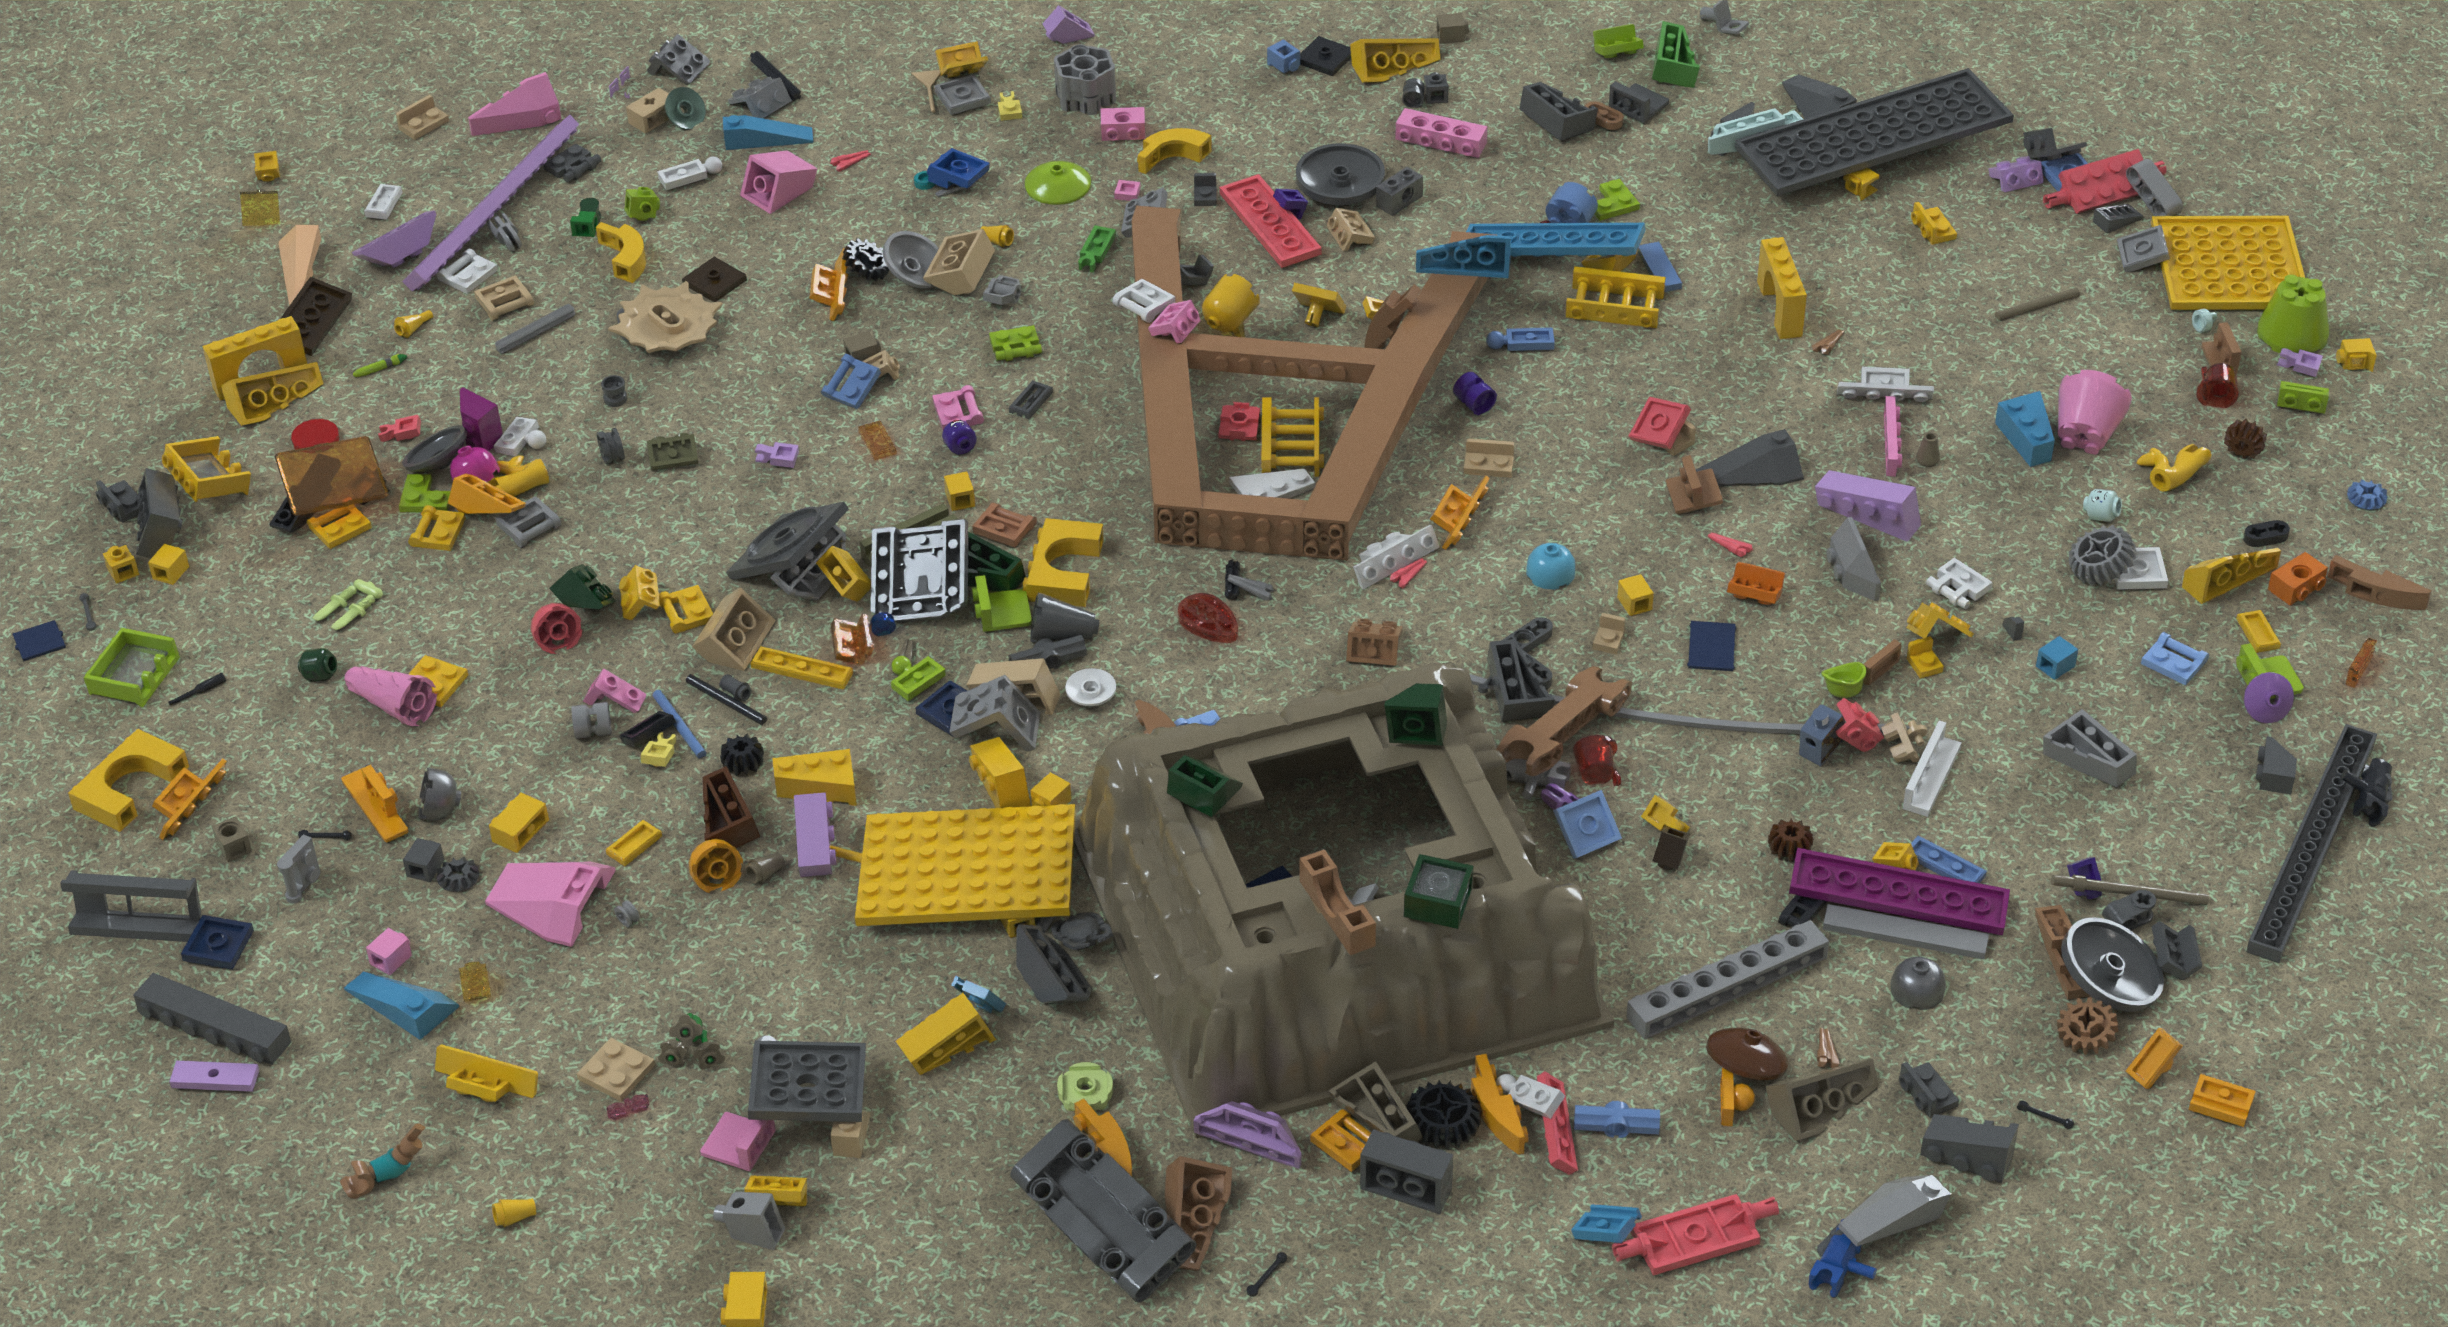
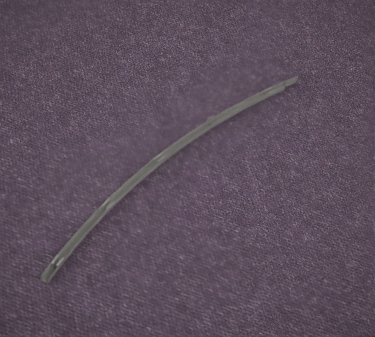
[1469,674,1910,734]

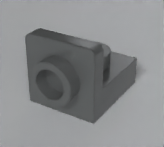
[1194,173,1217,206]

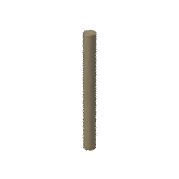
[1995,288,2080,321]

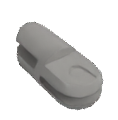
[487,213,522,252]

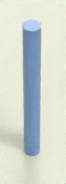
[652,690,706,759]

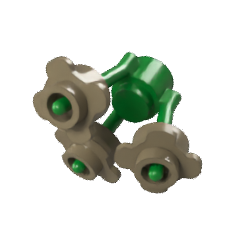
[658,1013,725,1070]

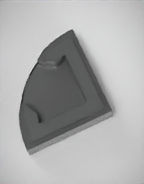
[2002,617,2024,641]

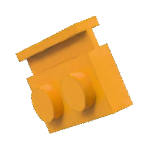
[2188,1074,2256,1127]

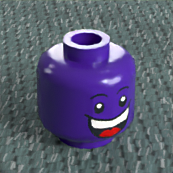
[942,420,977,455]

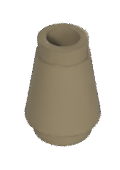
[1916,432,1940,467]
[744,852,785,884]

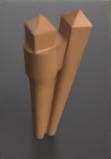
[1812,329,1845,355]
[1817,1028,1840,1068]

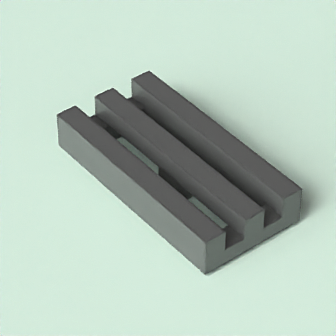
[1009,380,1053,419]

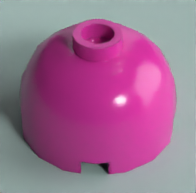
[450,446,500,482]

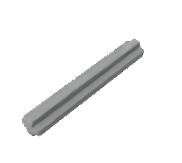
[495,304,575,354]

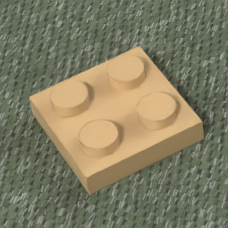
[577,1038,655,1102]

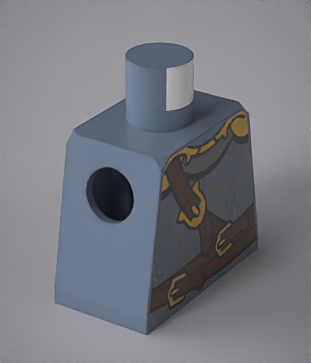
[1799,704,1846,767]

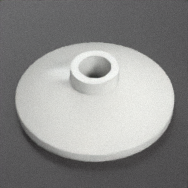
[1065,668,1116,706]

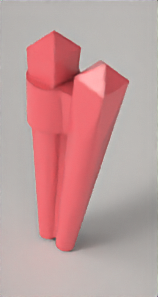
[830,150,871,172]
[1708,532,1753,557]
[1390,558,1427,588]

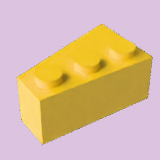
[896,993,996,1075]

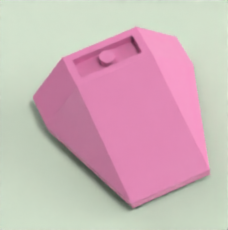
[485,861,616,947]

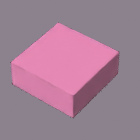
[1114,180,1141,201]

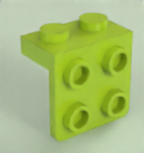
[971,575,1032,632]
[2236,643,2304,699]

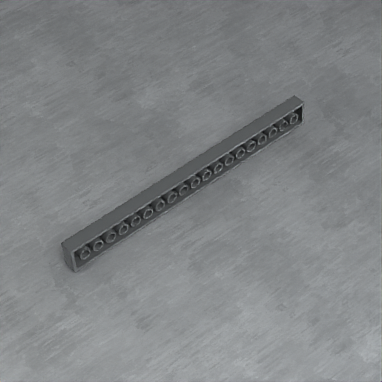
[2246,724,2377,963]

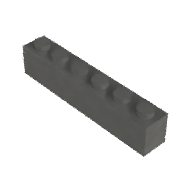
[133,973,291,1065]

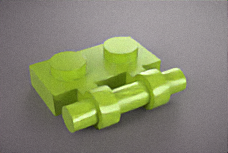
[989,325,1042,361]

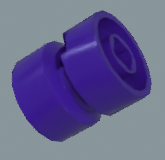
[1453,372,1497,415]

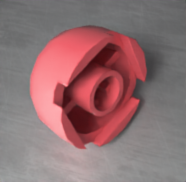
[530,603,582,654]

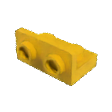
[1911,202,1957,245]
[744,1175,807,1206]

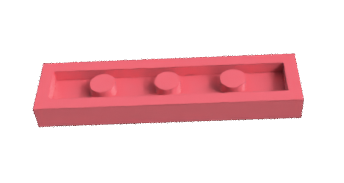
[1537,1071,1578,1175]

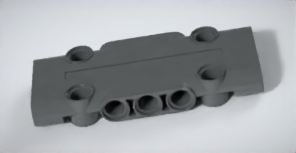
[1010,1119,1197,1303]

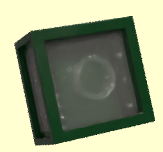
[1404,854,1474,929]

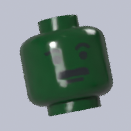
[298,648,337,681]

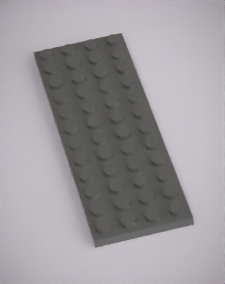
[1735,68,2014,196]

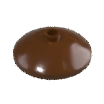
[1706,1028,1788,1080]

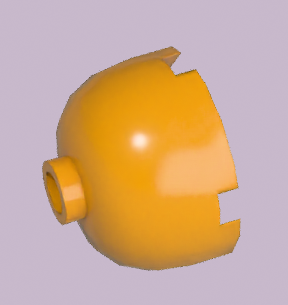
[688,839,743,893]

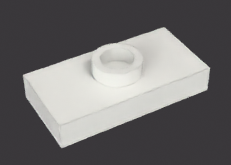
[365,184,402,220]

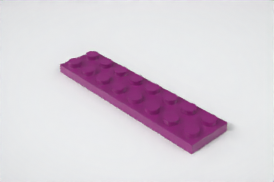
[1789,848,2010,936]

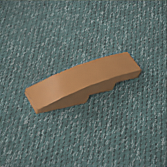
[2035,905,2090,999]

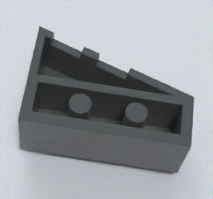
[1920,1114,2019,1183]

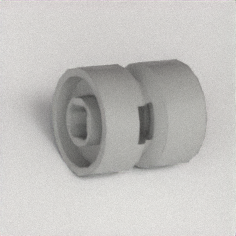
[571,702,612,739]

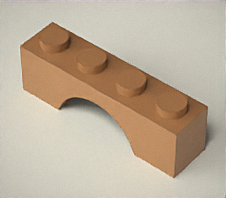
[1300,849,1376,955]

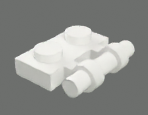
[1926,558,1992,609]

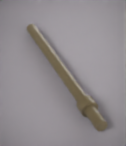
[2051,875,2209,905]

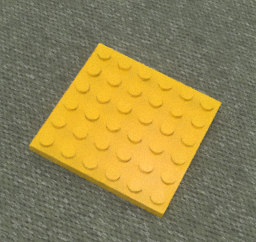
[2151,216,2305,310]

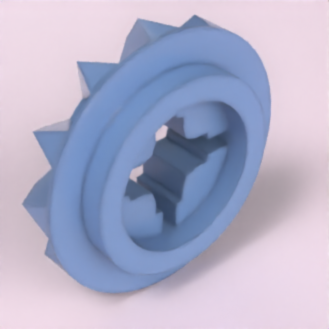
[2347,479,2388,510]

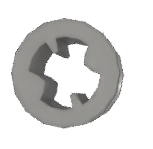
[614,900,640,927]

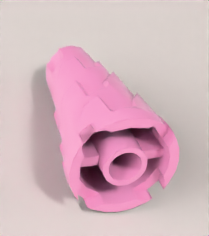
[344,666,437,726]

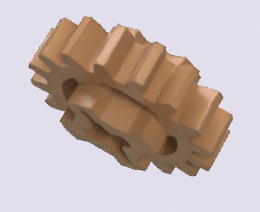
[2057,997,2119,1055]

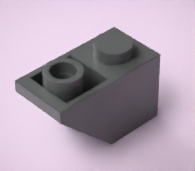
[2255,736,2297,795]

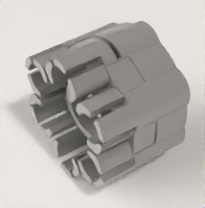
[1054,44,1116,115]

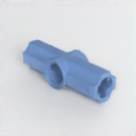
[1574,1101,1660,1138]

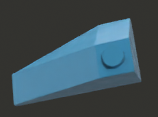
[344,972,459,1040]

